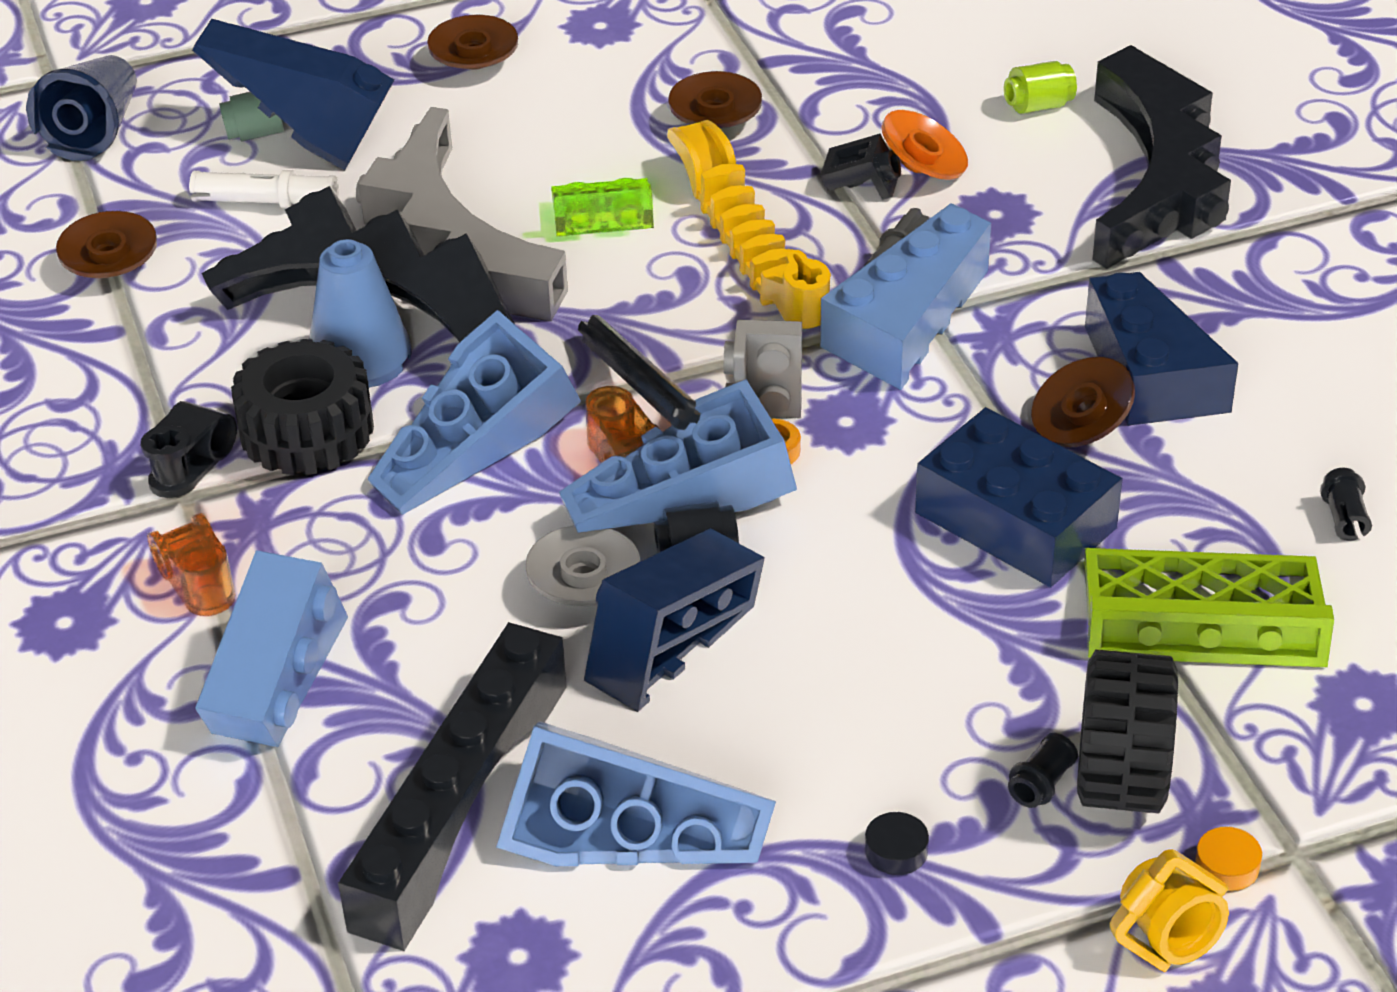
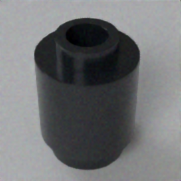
[653,501,739,553]

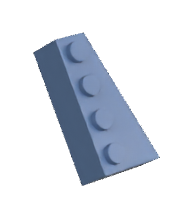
[820,203,991,390]

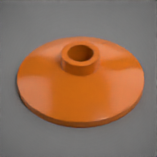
[881,110,968,180]

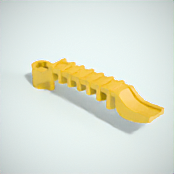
[667,120,831,329]

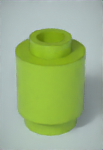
[1003,61,1077,114]

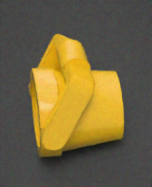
[1110,849,1229,972]

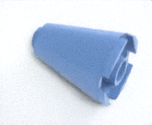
[309,239,412,388]

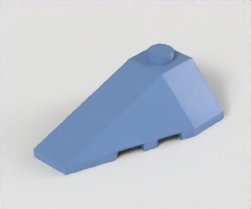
[367,310,581,515]
[559,379,797,533]
[496,721,776,866]

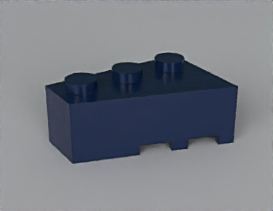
[583,528,765,712]

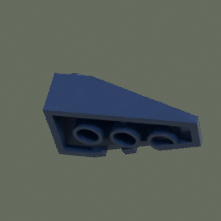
[192,18,395,170]

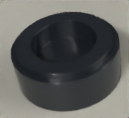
[865,812,929,875]

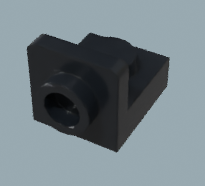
[820,133,901,200]

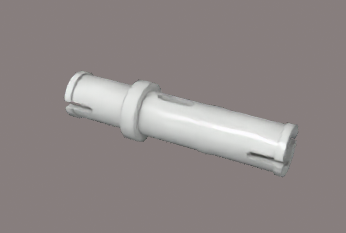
[189,170,339,208]

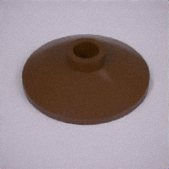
[427,14,518,70]
[668,71,762,128]
[56,211,157,278]
[1031,357,1135,447]

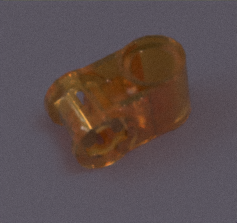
[585,386,660,463]
[147,513,236,616]

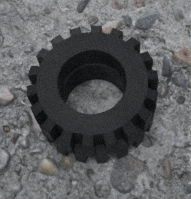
[231,339,374,475]
[1077,649,1178,814]

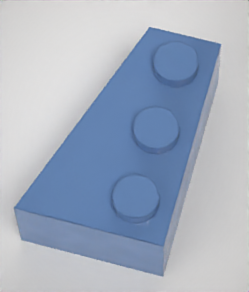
[195,550,348,747]

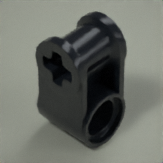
[140,401,237,498]

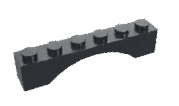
[338,622,567,951]

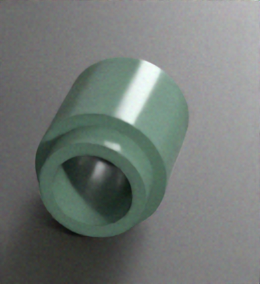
[219,91,285,142]

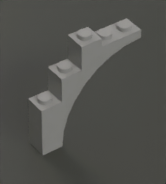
[356,107,568,321]

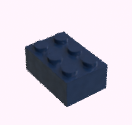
[915,407,1123,588]

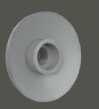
[526,525,640,606]

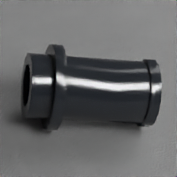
[1320,467,1372,541]
[1008,733,1078,808]

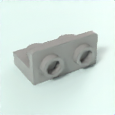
[723,320,802,418]

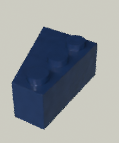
[1085,272,1239,426]

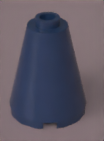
[26,55,137,161]

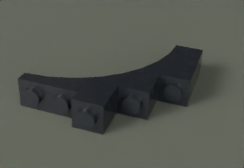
[1092,45,1231,269]
[202,186,515,343]

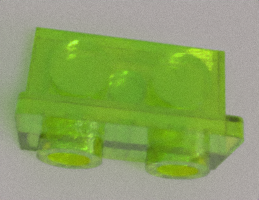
[551,178,654,237]

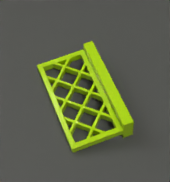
[1084,548,1334,668]

